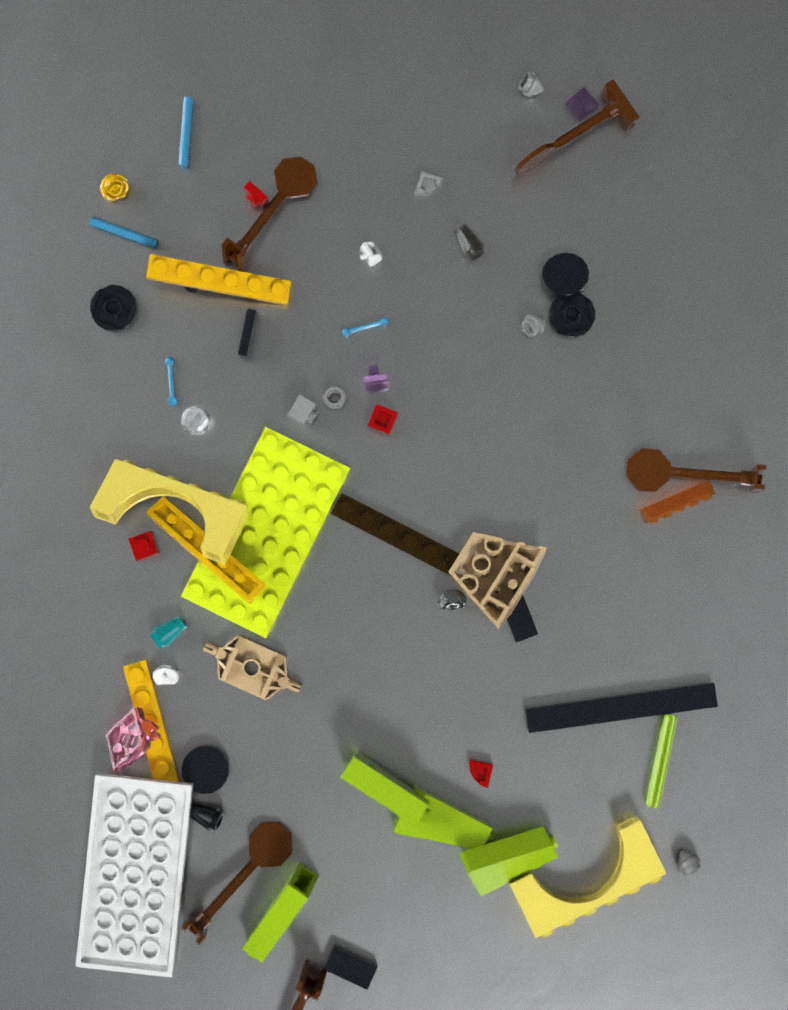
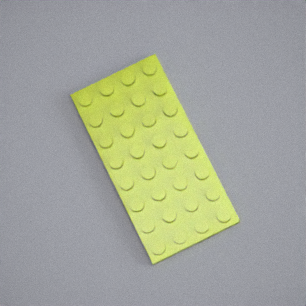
[181,427,350,638]

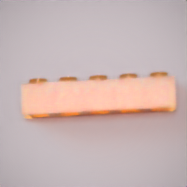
[639,480,716,525]

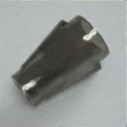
[455,225,485,261]

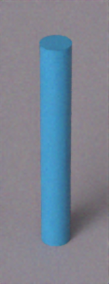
[179,97,193,168]
[90,216,159,249]

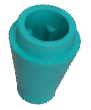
[149,617,186,649]

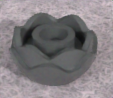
[438,589,468,611]

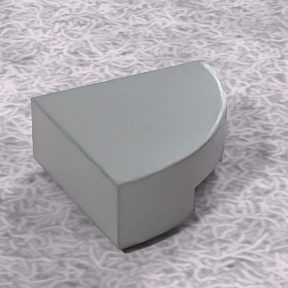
[415,171,443,196]

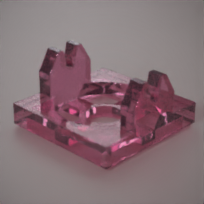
[106,706,161,775]

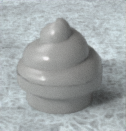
[519,72,544,97]
[522,314,545,337]
[677,849,702,876]

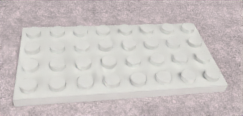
[76,773,193,977]

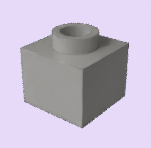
[288,394,318,427]

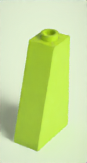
[340,751,431,826]
[393,784,494,848]
[459,827,558,896]
[242,862,319,963]

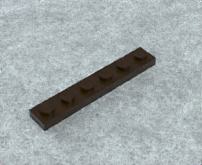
[331,493,460,576]

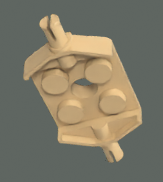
[203,635,302,700]

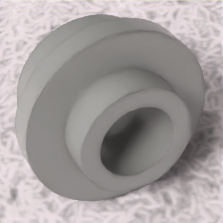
[323,385,346,409]

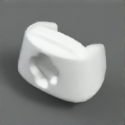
[360,241,382,267]
[153,665,179,685]

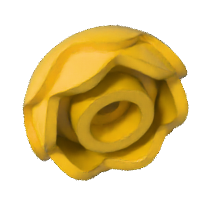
[100,173,129,201]

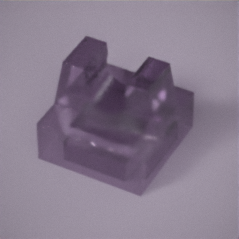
[565,87,599,122]
[363,365,389,394]

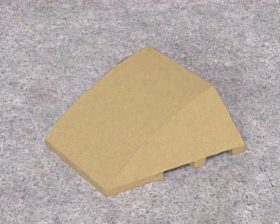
[448,532,547,629]

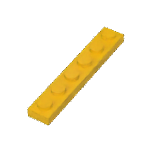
[146,254,291,306]
[146,496,266,605]
[123,659,181,782]

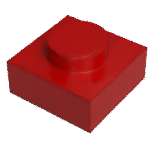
[243,181,269,210]
[367,404,398,435]
[128,531,160,561]

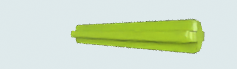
[646,714,678,809]

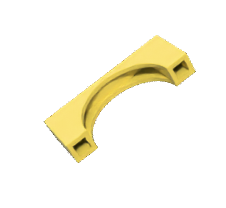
[90,459,249,565]
[509,816,667,938]

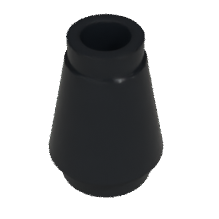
[190,802,224,831]

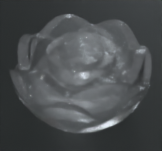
[181,406,211,435]

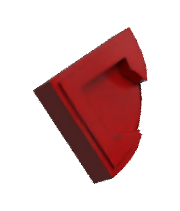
[469,758,493,788]

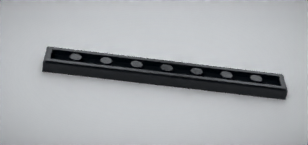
[525,682,718,733]

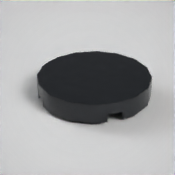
[542,253,589,298]
[90,285,138,332]
[548,293,595,339]
[181,745,230,794]

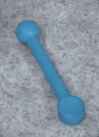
[342,318,390,336]
[165,357,178,406]

